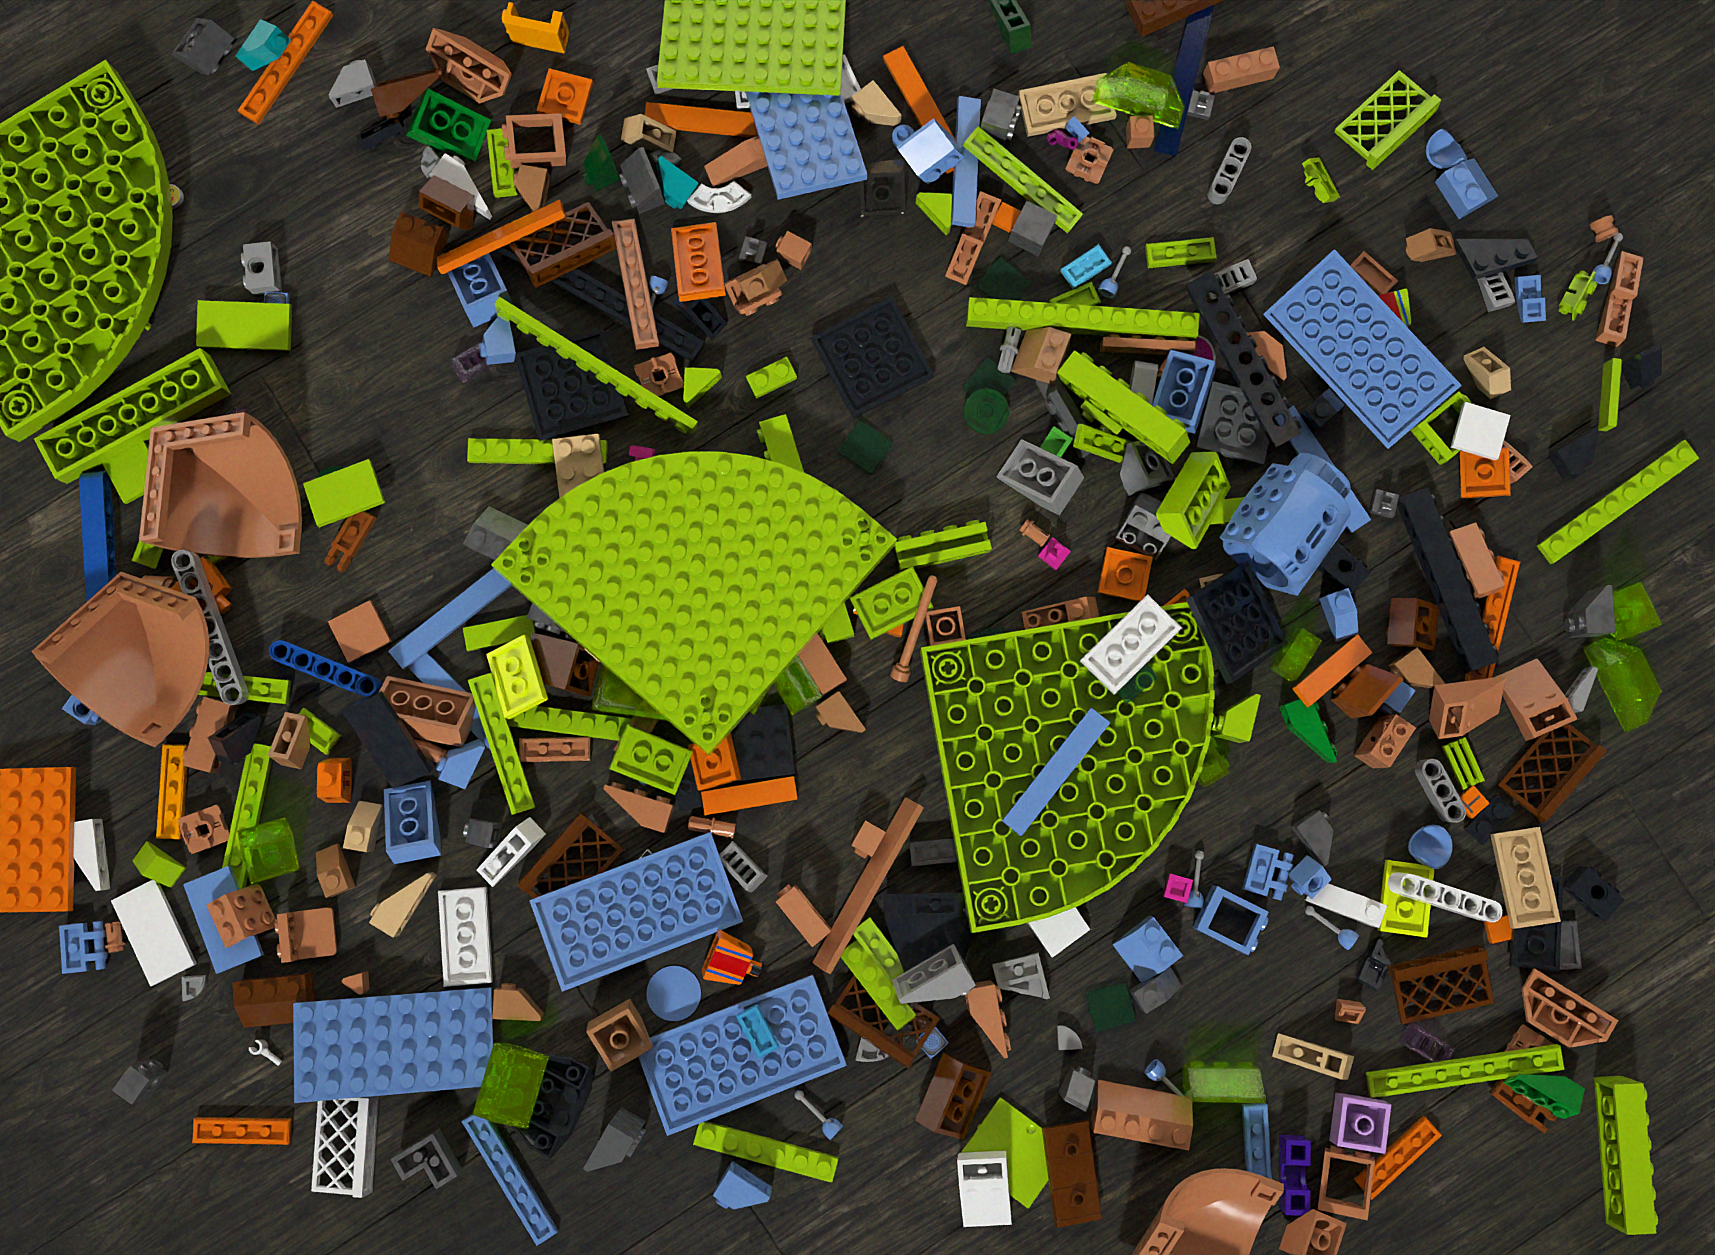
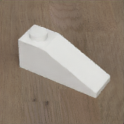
[429,153,493,220]
[477,817,546,887]
[73,819,110,891]
[1305,884,1387,928]

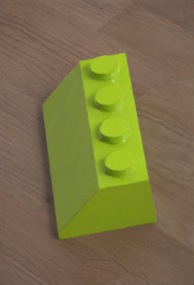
[1156,452,1231,549]

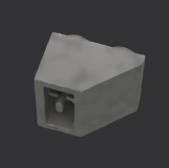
[1115,491,1171,560]

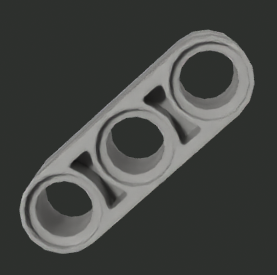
[1207,137,1251,204]
[1129,360,1158,405]
[1415,759,1466,823]

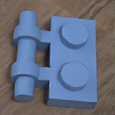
[1242,844,1294,900]
[59,921,108,974]

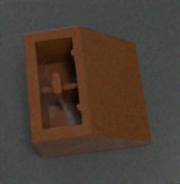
[419,175,475,230]

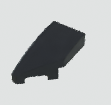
[1355,939,1391,991]

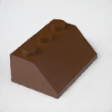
[232,972,315,1028]
[915,1053,992,1140]

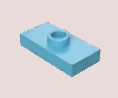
[1061,244,1112,289]

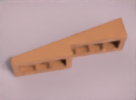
[945,191,1001,285]
[1595,251,1643,347]

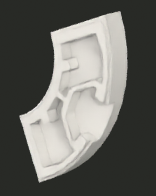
[687,180,751,213]

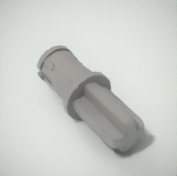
[998,327,1021,373]

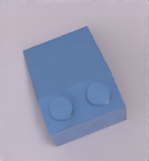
[448,253,514,328]
[384,780,441,864]

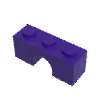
[1279,1135,1311,1215]

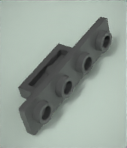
[1035,376,1091,459]

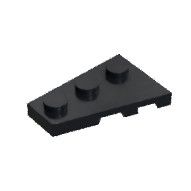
[1454,239,1538,280]

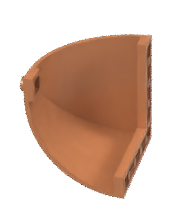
[139,412,302,558]
[31,572,209,747]
[1131,1168,1284,1255]

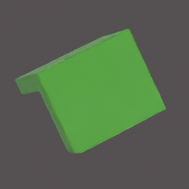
[1040,426,1073,458]

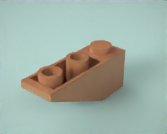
[1022,597,1099,630]
[604,782,675,833]

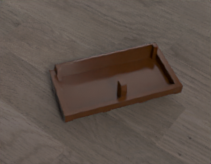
[1042,1120,1102,1228]

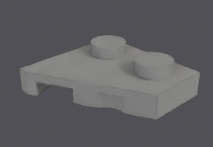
[992,952,1050,999]

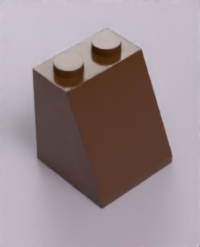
[530,633,600,697]

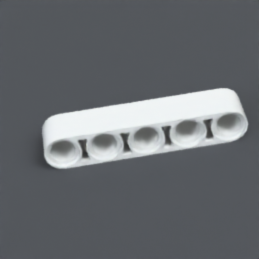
[1388,872,1502,922]

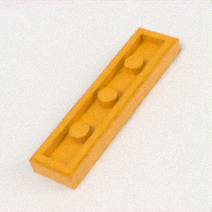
[156,744,189,839]

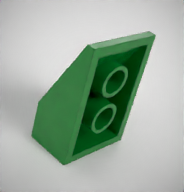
[406,89,491,162]

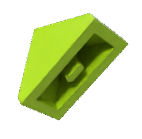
[916,192,952,235]
[683,368,722,408]
[133,841,186,888]

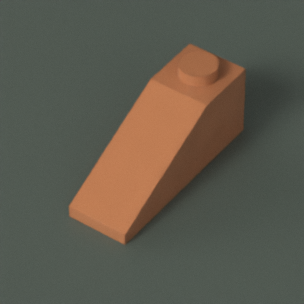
[704,136,767,188]

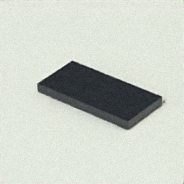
[341,691,433,788]
[1509,876,1563,972]

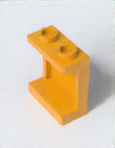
[502,2,570,54]

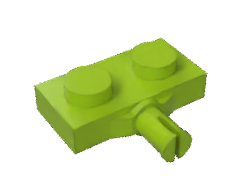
[1302,158,1340,203]

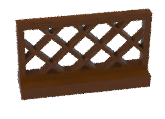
[509,202,616,288]
[1497,723,1607,823]
[517,811,624,898]
[1388,945,1494,1024]
[828,976,940,1069]

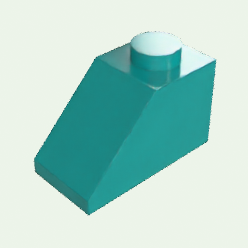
[235,19,291,71]
[656,156,699,209]

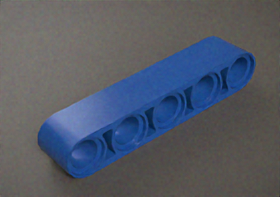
[269,640,382,697]

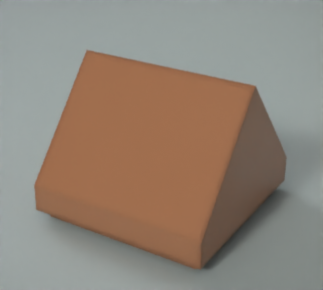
[342,971,370,995]
[1335,999,1366,1024]

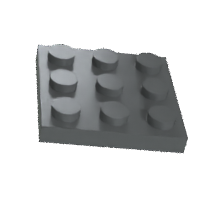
[1195,381,1276,466]

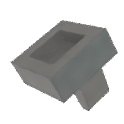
[1186,90,1215,120]
[739,236,768,266]
[1369,489,1399,518]

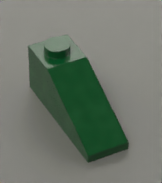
[988,0,1032,54]
[582,135,620,191]

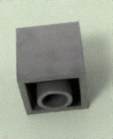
[1008,201,1057,256]

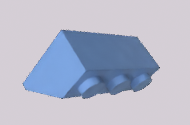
[1152,350,1216,434]

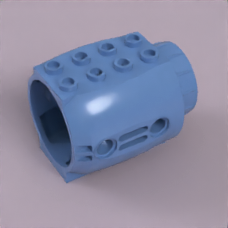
[1220,453,1351,596]

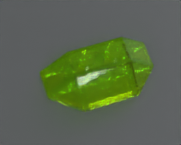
[1092,62,1185,129]
[1583,638,1662,732]

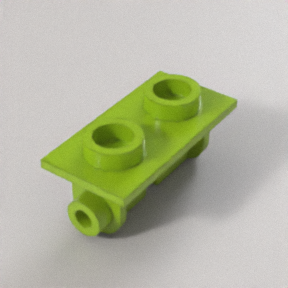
[1559,271,1598,321]

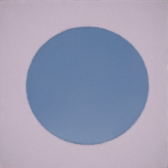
[647,966,701,1021]

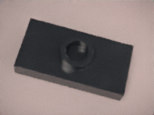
[676,761,703,812]

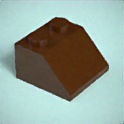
[389,211,449,278]
[1386,598,1439,652]

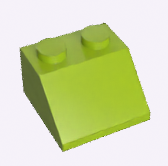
[1211,694,1261,743]

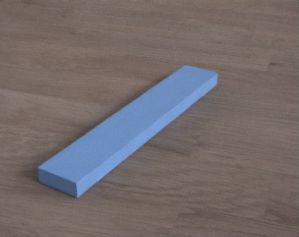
[951,96,981,228]
[1274,406,1371,533]
[388,568,511,670]
[408,653,490,749]
[1002,708,1110,836]
[462,1107,559,1246]

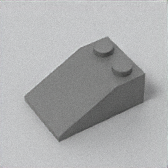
[997,439,1084,516]
[892,944,976,1004]

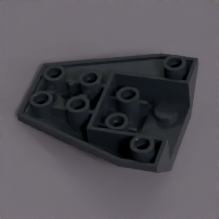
[884,891,973,973]
[482,1048,592,1159]

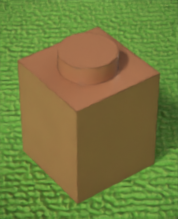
[1126,115,1154,148]
[775,231,812,270]
[851,820,886,858]

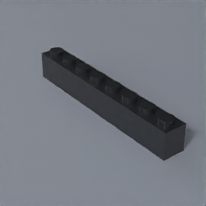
[1397,488,1499,674]

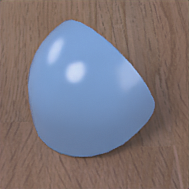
[1426,129,1467,169]
[1408,825,1452,869]

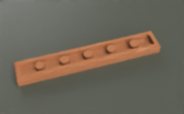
[612,219,659,350]

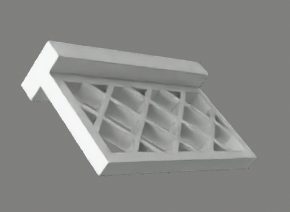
[311,1096,379,1198]

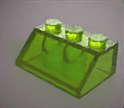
[473,1043,549,1128]
[1183,1061,1266,1103]

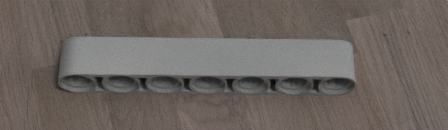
[171,550,249,705]

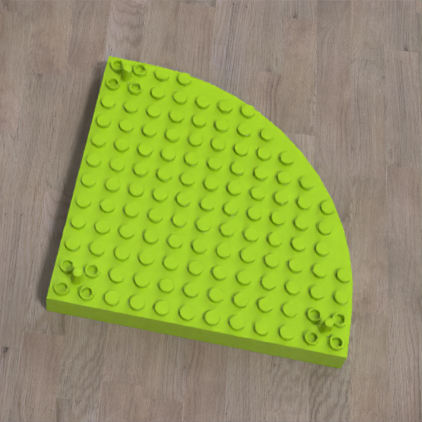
[0,60,173,442]
[491,452,897,756]
[920,602,1215,933]

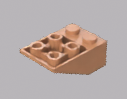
[1494,659,1577,741]
[1429,676,1506,739]
[965,980,1011,1058]

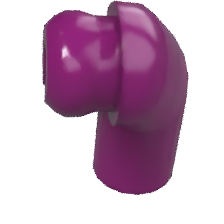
[1047,129,1078,149]

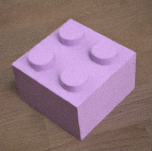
[1329,1092,1391,1154]

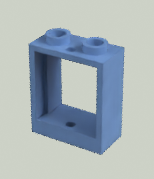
[1192,885,1269,955]

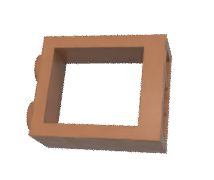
[502,113,566,168]
[1354,714,1416,769]
[776,884,831,947]
[1318,1145,1375,1220]

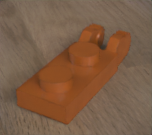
[324,511,377,573]
[1489,1078,1557,1134]

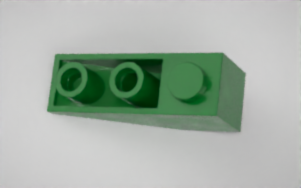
[1279,698,1337,763]
[1503,1074,1585,1119]

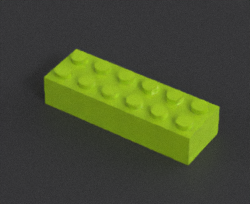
[1057,350,1190,464]
[1594,1076,1658,1235]

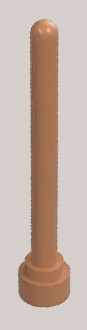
[890,576,937,682]

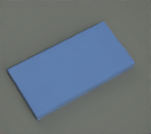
[183,866,264,974]

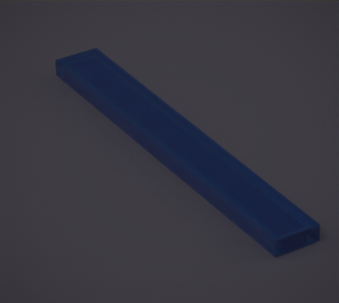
[1154,5,1214,156]

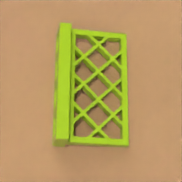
[1334,70,1441,170]

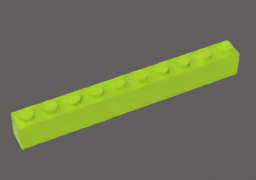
[966,297,1199,341]
[757,414,854,644]

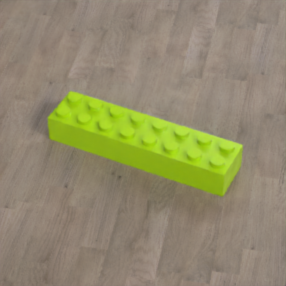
[34,348,231,484]

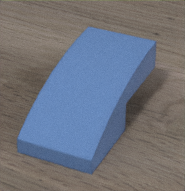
[1514,275,1546,323]

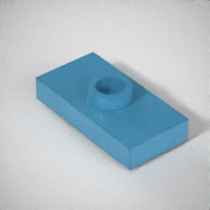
[736,1004,780,1059]

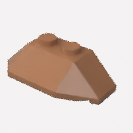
[426,28,512,103]
[1522,968,1619,1048]

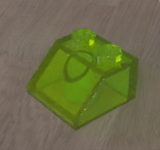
[1610,582,1662,640]
[237,817,299,884]

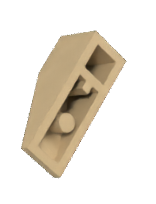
[369,872,437,938]
[1272,1033,1354,1080]

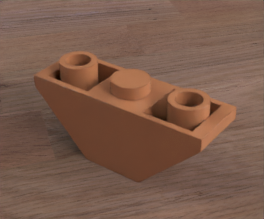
[1228,331,1287,385]

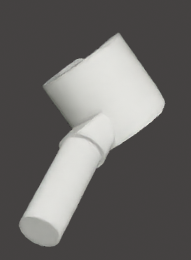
[249,1040,282,1066]

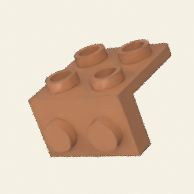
[724,264,782,316]
[206,884,276,948]
[275,907,337,963]

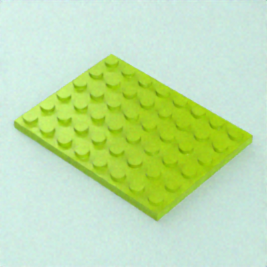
[657,0,846,96]

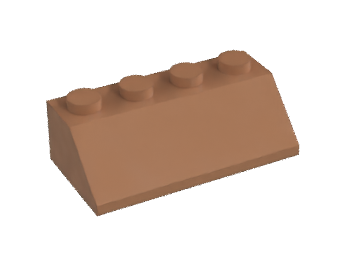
[379,676,475,748]
[1090,1080,1193,1150]

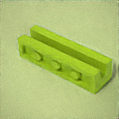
[894,520,992,572]

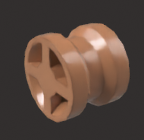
[1589,215,1619,242]

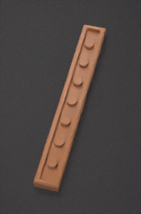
[812,797,924,974]

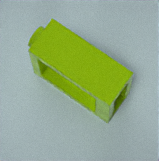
[1410,391,1471,465]

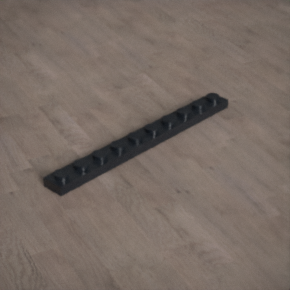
[496,242,705,363]

